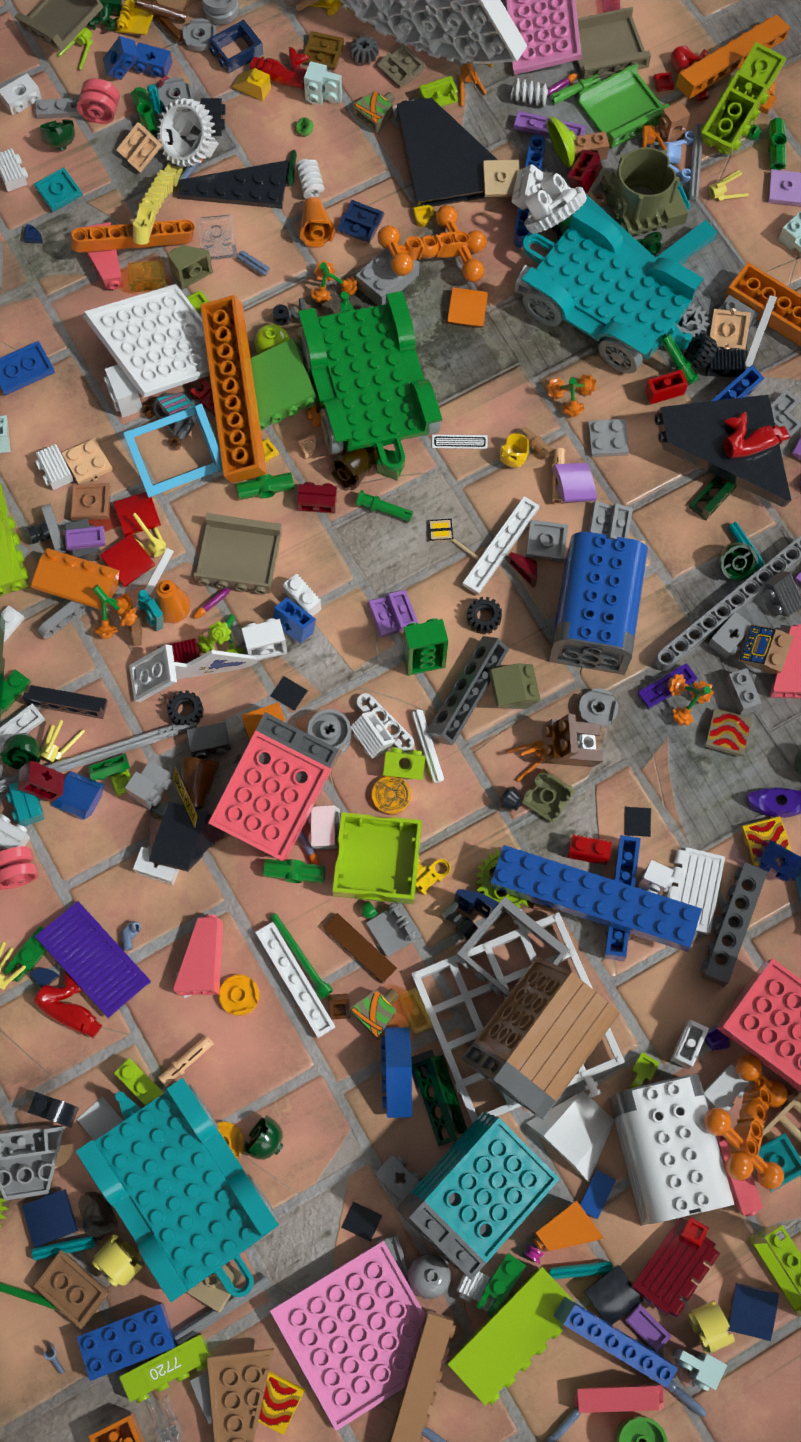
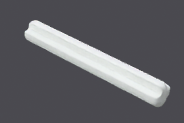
[412,709,444,783]

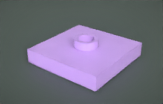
[768,169,801,206]

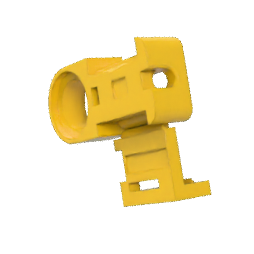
[416,859,451,895]

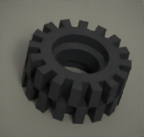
[684,332,717,369]
[467,597,502,634]
[167,690,204,725]

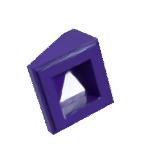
[704,1025,731,1051]

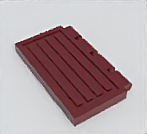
[631,1218,720,1317]

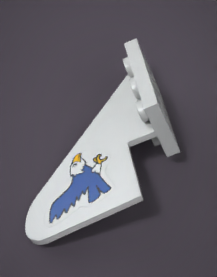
[129,644,258,702]

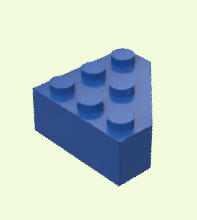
[381,1027,412,1118]

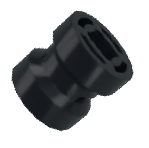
[27,521,51,544]

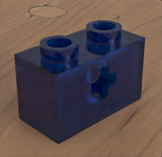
[754,840,801,882]

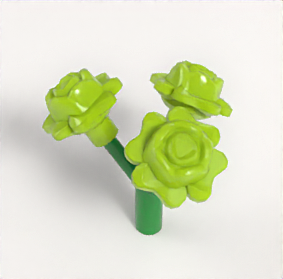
[197,614,245,654]

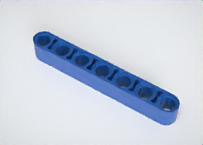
[513,135,545,248]

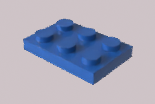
[0,341,55,396]

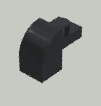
[27,1092,79,1128]

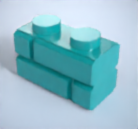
[6,782,45,827]

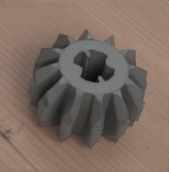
[350,34,379,65]

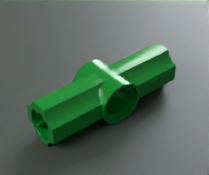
[131,87,160,138]
[768,117,787,170]
[236,472,295,500]
[263,859,326,884]

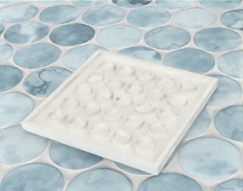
[83,284,210,398]

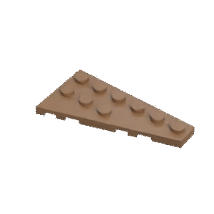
[207,1348,274,1442]

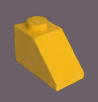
[232,68,271,101]

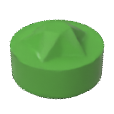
[296,117,314,137]

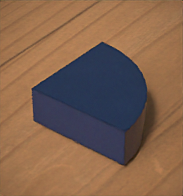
[24,224,43,244]
[30,968,59,988]

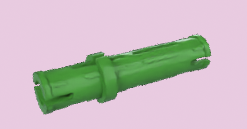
[550,74,600,105]

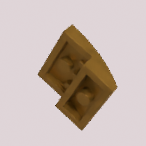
[304,31,344,69]

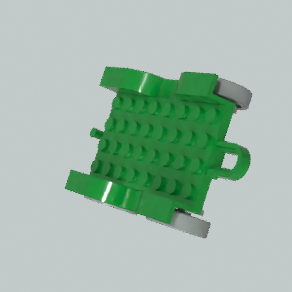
[297,291,443,472]

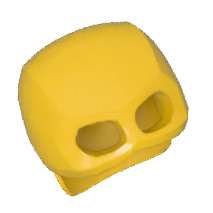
[500,433,529,468]

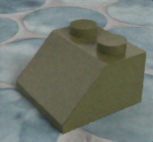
[167,245,213,290]
[489,663,541,709]

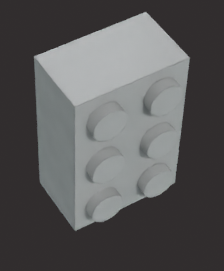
[356,248,419,305]

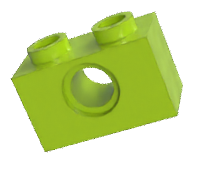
[383,747,426,780]

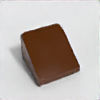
[328,993,350,1020]

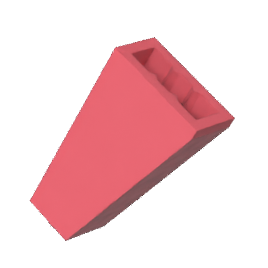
[80,222,124,290]
[770,624,801,699]
[174,915,223,996]
[716,1135,763,1216]
[574,1383,665,1413]

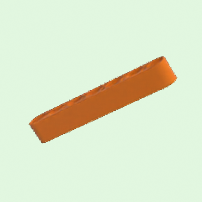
[70,219,195,252]

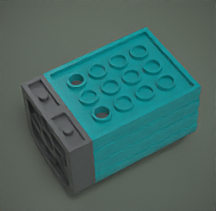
[396,1112,560,1280]

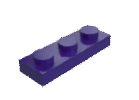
[637,663,698,710]

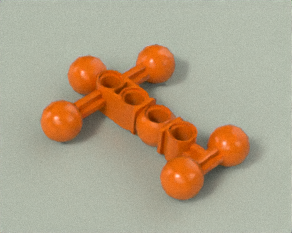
[378,205,487,282]
[704,1055,788,1189]

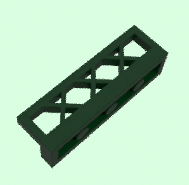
[689,475,737,521]
[412,1055,467,1147]

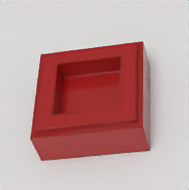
[653,72,674,92]
[680,1217,709,1248]

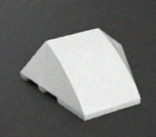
[526,1091,615,1183]

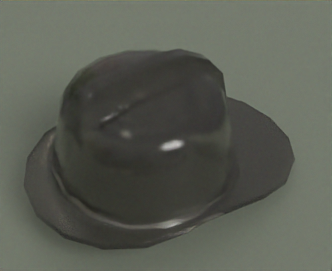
[78,1191,118,1241]

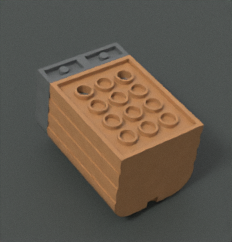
[462,957,620,1120]

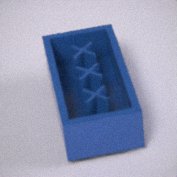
[77,1303,177,1381]

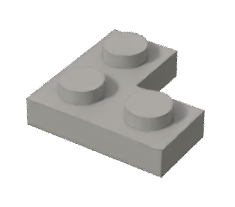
[771,389,801,439]

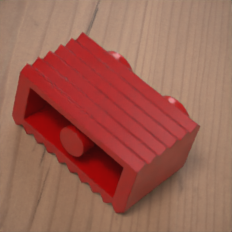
[645,370,688,405]
[567,834,612,865]

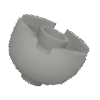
[407,1254,451,1299]

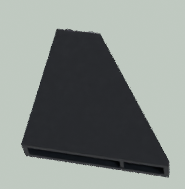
[396,98,498,207]
[655,395,791,507]

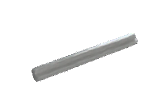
[688,124,703,201]
[173,1275,271,1345]

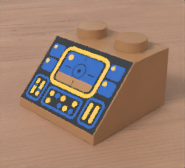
[738,625,794,675]

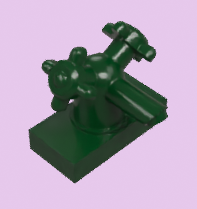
[88,0,123,31]

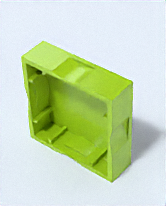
[333,812,422,904]

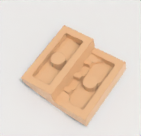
[117,122,163,173]

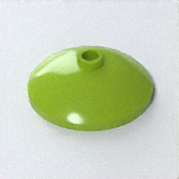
[546,116,576,168]

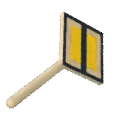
[428,518,480,561]

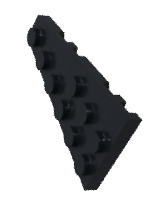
[177,160,289,209]

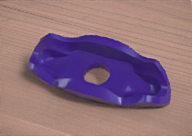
[747,788,801,818]

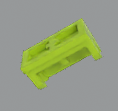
[419,76,458,107]

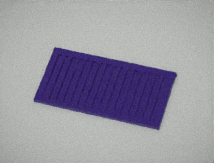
[35,901,151,1018]

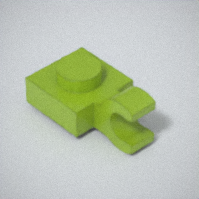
[629,1052,660,1089]

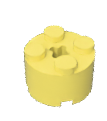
[92,1235,144,1287]
[688,1300,735,1354]

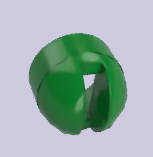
[746,124,760,140]
[361,901,378,918]

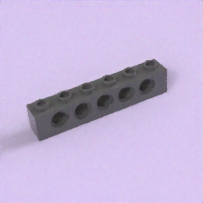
[426,636,509,746]
[700,863,768,987]

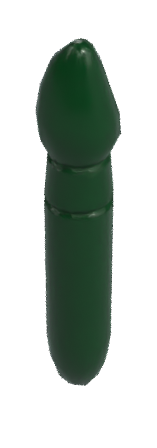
[287,150,297,186]

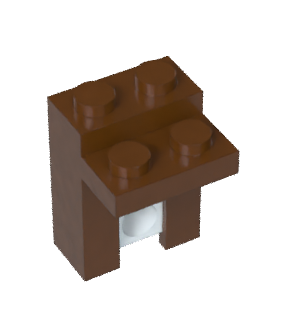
[541,714,603,767]

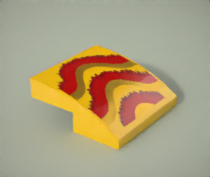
[741,816,793,866]
[258,1371,305,1435]

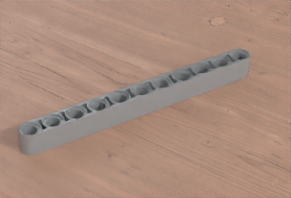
[655,536,801,672]

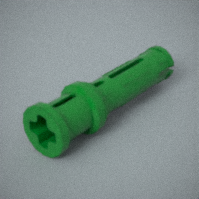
[660,332,698,385]
[356,490,413,522]

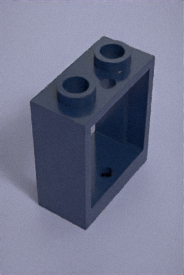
[209,19,264,73]

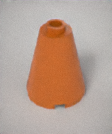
[299,197,335,247]
[153,580,190,624]

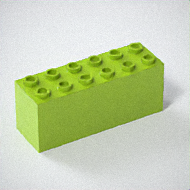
[446,1267,576,1406]

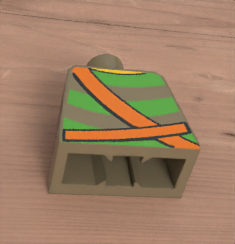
[353,91,395,135]
[349,988,400,1040]

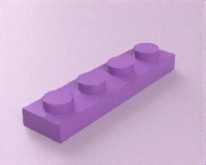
[514,111,586,137]

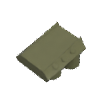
[521,768,576,823]

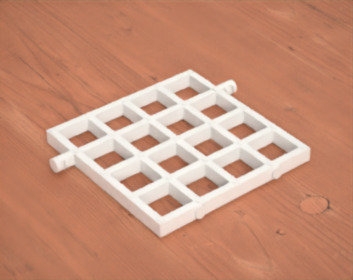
[411,909,625,1123]

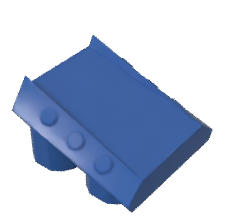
[52,771,104,820]

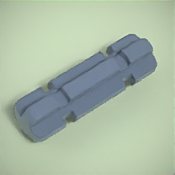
[237,251,270,276]

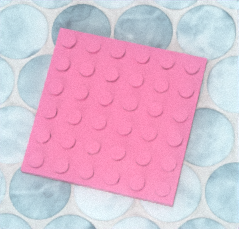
[270,1240,450,1431]

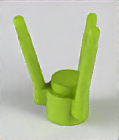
[58,27,93,70]

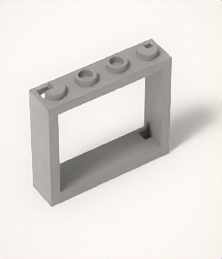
[457,897,569,997]

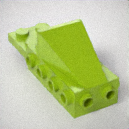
[700,42,787,156]
[0,482,29,596]

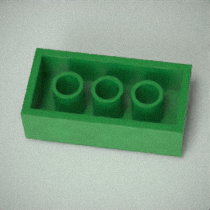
[403,618,448,676]

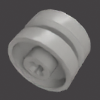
[201,0,240,25]
[307,709,352,756]

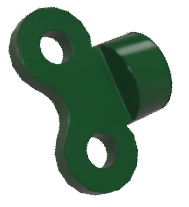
[637,232,662,255]

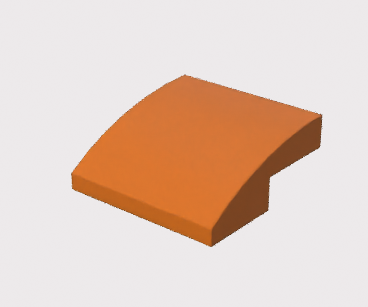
[448,287,488,327]

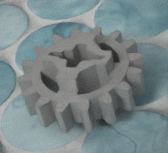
[677,303,709,341]

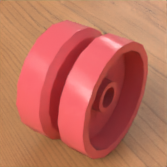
[77,78,120,124]
[0,846,39,890]

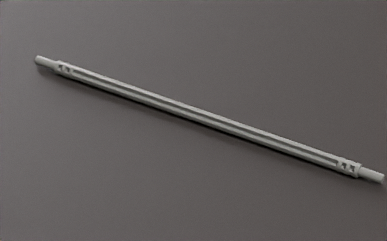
[0,721,197,792]

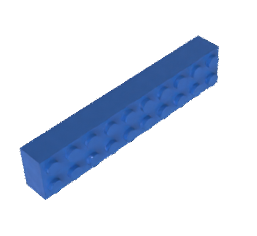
[491,845,702,952]

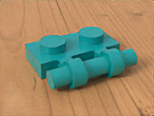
[138,590,163,631]

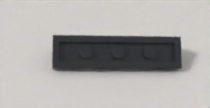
[23,685,108,719]

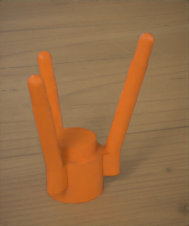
[458,63,486,107]
[642,125,667,150]
[506,740,545,782]

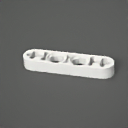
[357,693,414,753]

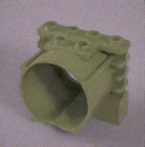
[600,147,688,236]

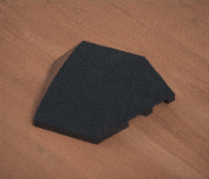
[149,802,226,872]

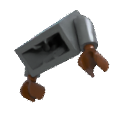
[142,392,200,451]

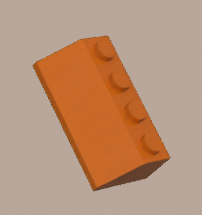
[31,548,120,610]

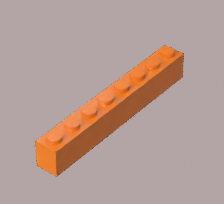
[675,14,791,99]

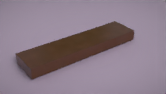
[324,913,397,984]

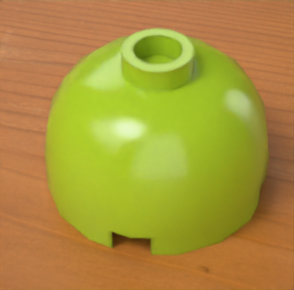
[254,324,290,354]

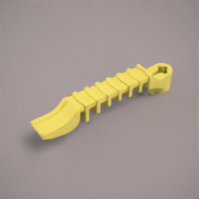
[133,163,183,245]

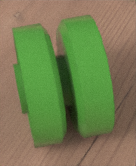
[615,1415,668,1442]

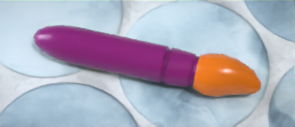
[547,73,578,96]
[193,588,230,619]

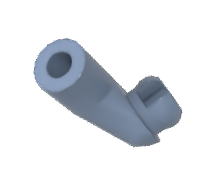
[121,921,141,951]

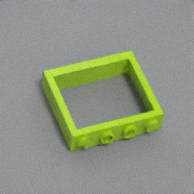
[748,1225,801,1316]

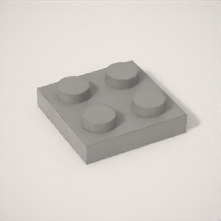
[588,419,629,457]
[526,520,568,562]

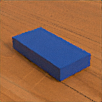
[580,1170,616,1219]

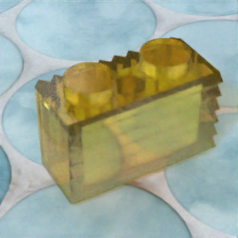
[398,988,433,1037]

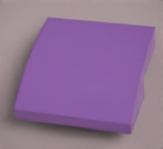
[552,463,597,502]
[367,590,419,638]

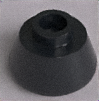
[497,786,523,812]

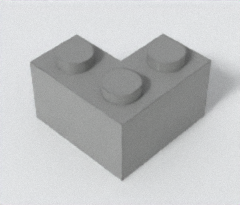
[125,760,172,810]

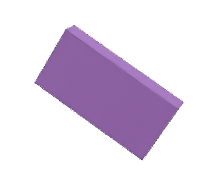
[65,526,106,551]
[624,1304,672,1353]

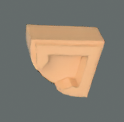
[298,434,316,459]
[54,1143,74,1169]

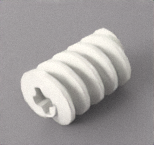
[511,78,548,107]
[296,159,325,199]

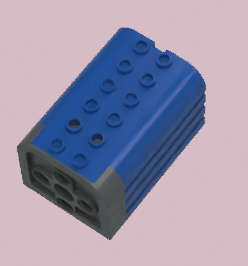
[549,532,648,675]

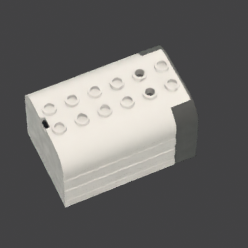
[609,1074,735,1226]

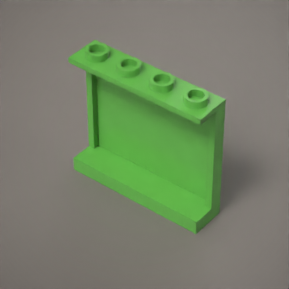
[578,63,670,149]
[251,338,319,431]

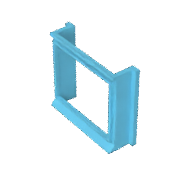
[123,404,223,497]

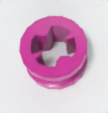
[523,1244,545,1264]

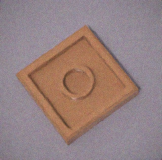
[70,483,111,521]

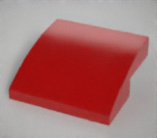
[113,492,161,537]
[100,533,155,587]

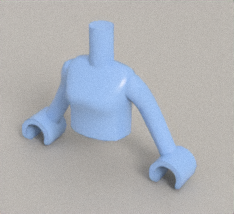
[658,131,694,183]

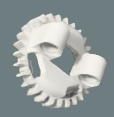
[157,98,219,167]
[524,173,587,234]

